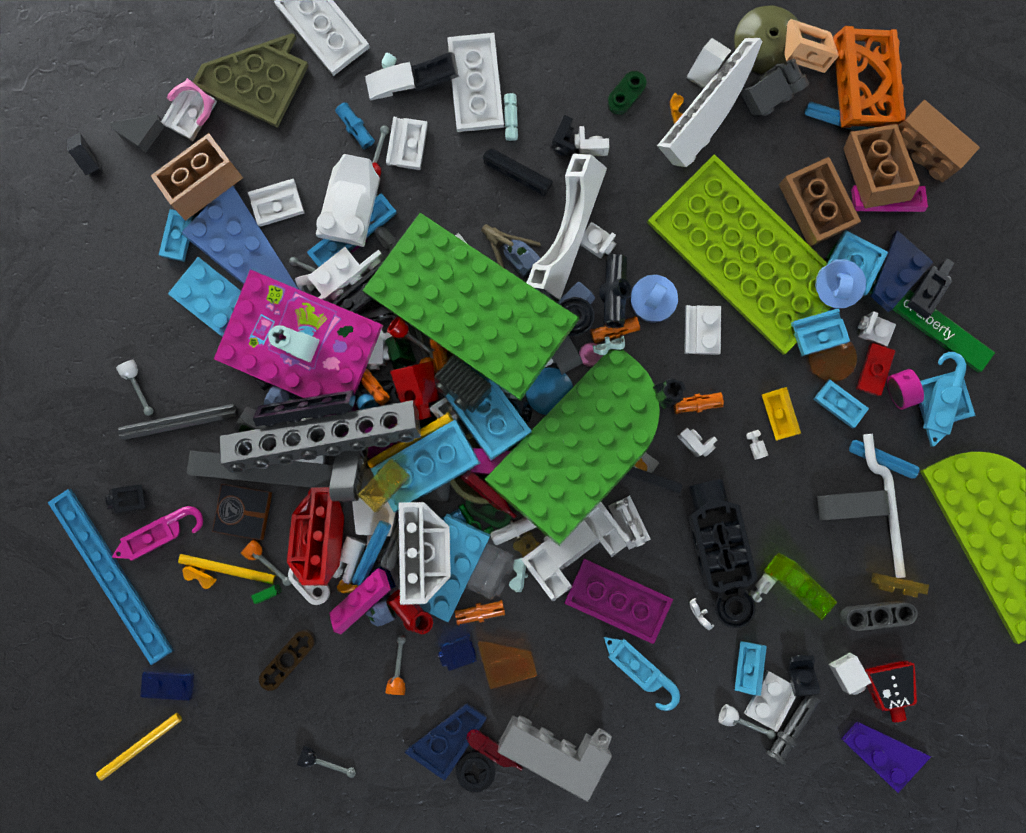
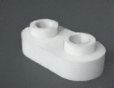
[288,568,330,605]

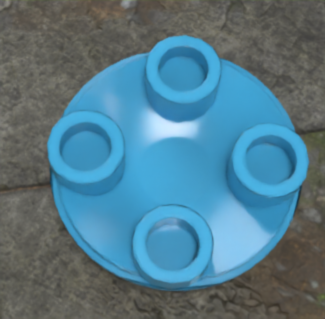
[526,368,573,415]

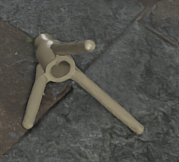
[481,224,541,268]

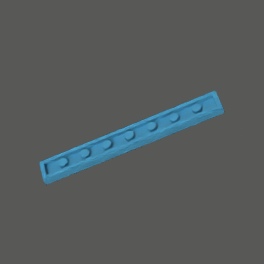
[48,489,174,665]

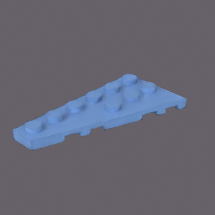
[182,186,299,290]

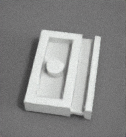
[161,90,217,141]
[386,116,428,170]
[248,179,305,227]
[684,305,721,355]
[744,670,796,732]

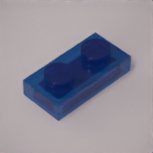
[140,671,194,701]

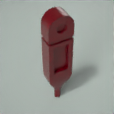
[461,470,517,519]
[466,729,523,771]

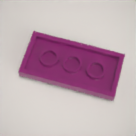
[564,558,673,644]

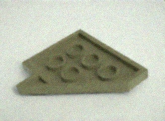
[193,33,309,128]

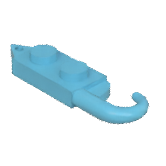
[923,352,966,447]
[604,637,680,711]

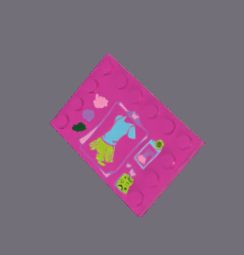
[214,270,383,398]

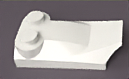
[316,154,380,247]

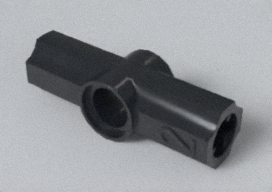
[599,254,632,329]
[653,378,686,409]

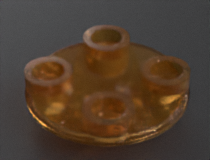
[809,341,857,381]

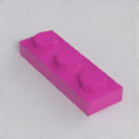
[851,185,928,212]
[329,568,391,634]

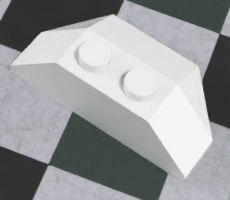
[399,502,451,604]

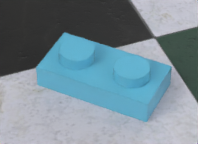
[159,209,195,262]
[813,380,869,428]
[735,641,767,696]

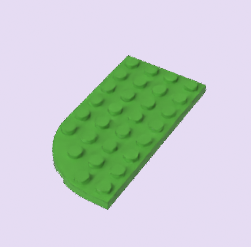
[485,349,660,547]

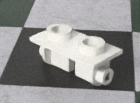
[608,496,651,550]

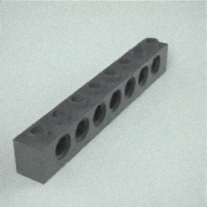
[220,400,421,473]

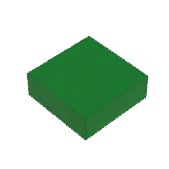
[251,584,282,604]

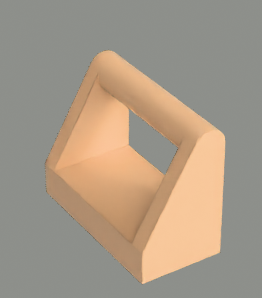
[784,19,839,73]

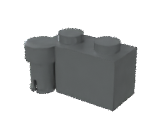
[740,59,809,116]

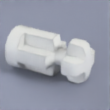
[746,430,768,460]
[749,573,776,602]

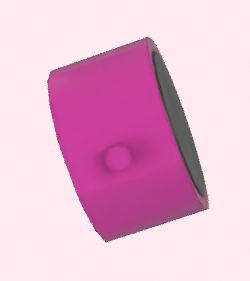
[887,369,924,410]

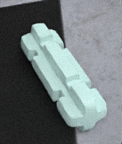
[504,93,518,141]

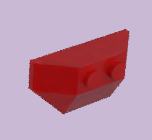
[287,487,344,586]

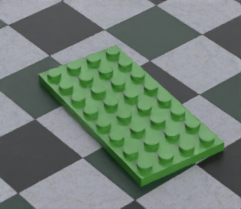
[362,213,579,401]

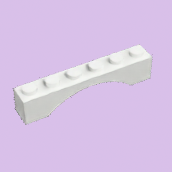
[527,154,607,300]

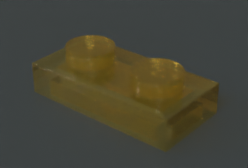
[357,458,411,513]
[871,573,929,597]

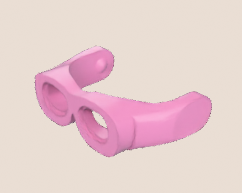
[167,78,215,126]

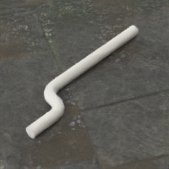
[863,434,906,578]

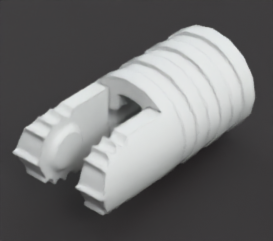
[333,536,367,585]

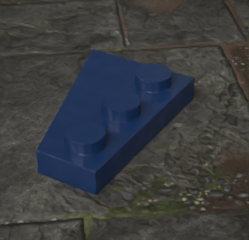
[870,230,933,312]
[404,703,487,781]

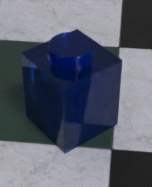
[438,635,477,671]

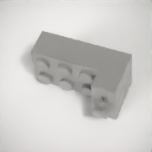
[498,715,612,802]

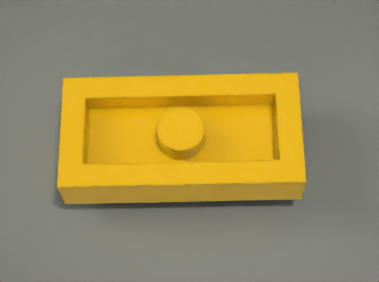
[762,387,801,440]

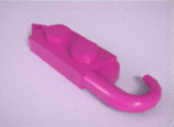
[112,506,203,561]

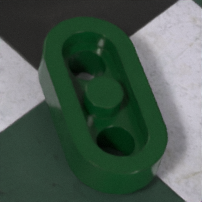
[607,71,647,115]
[466,500,511,528]

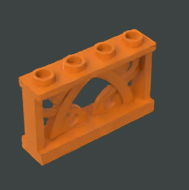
[833,26,906,128]

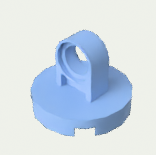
[815,259,866,308]
[630,275,678,323]

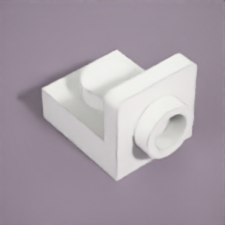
[574,126,609,156]
[580,222,617,259]
[858,311,896,347]
[677,428,717,457]

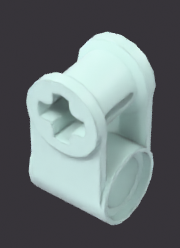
[268,325,320,363]

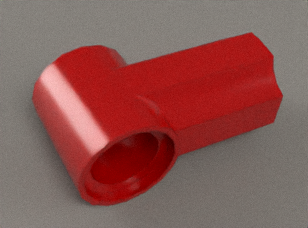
[387,589,433,634]

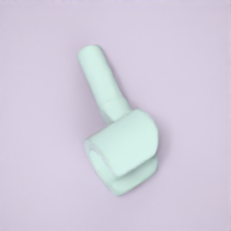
[382,53,397,69]

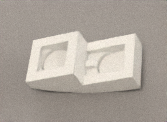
[365,62,415,100]

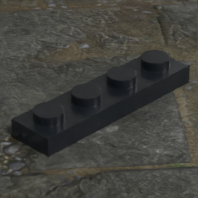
[253,390,356,427]

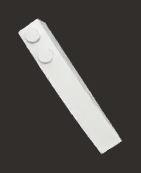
[657,38,762,167]

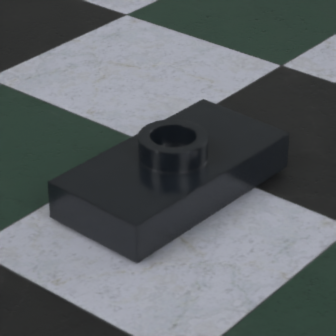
[411,52,459,91]

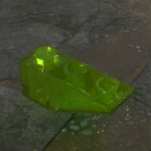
[764,552,837,620]

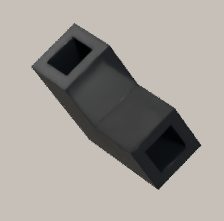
[67,133,99,175]

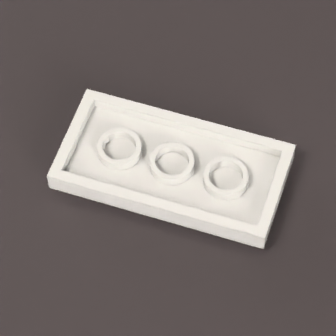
[274,0,370,76]
[447,33,504,132]

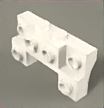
[521,502,631,601]

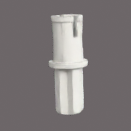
[490,517,537,545]

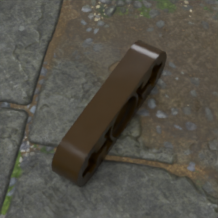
[259,630,316,691]

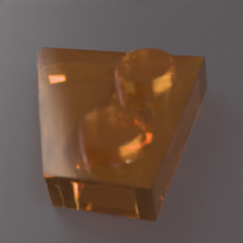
[478,641,537,689]

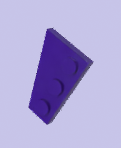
[841,721,931,793]

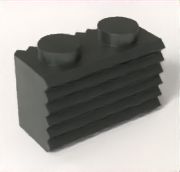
[434,355,492,413]

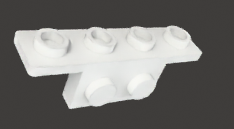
[307,247,385,303]

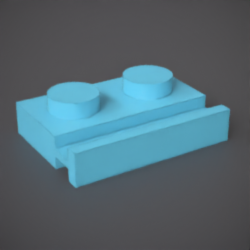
[791,308,850,356]

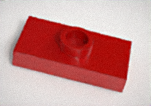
[856,343,895,396]

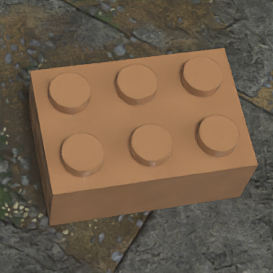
[898,99,980,182]
[843,124,920,208]
[151,133,243,221]
[779,157,861,247]

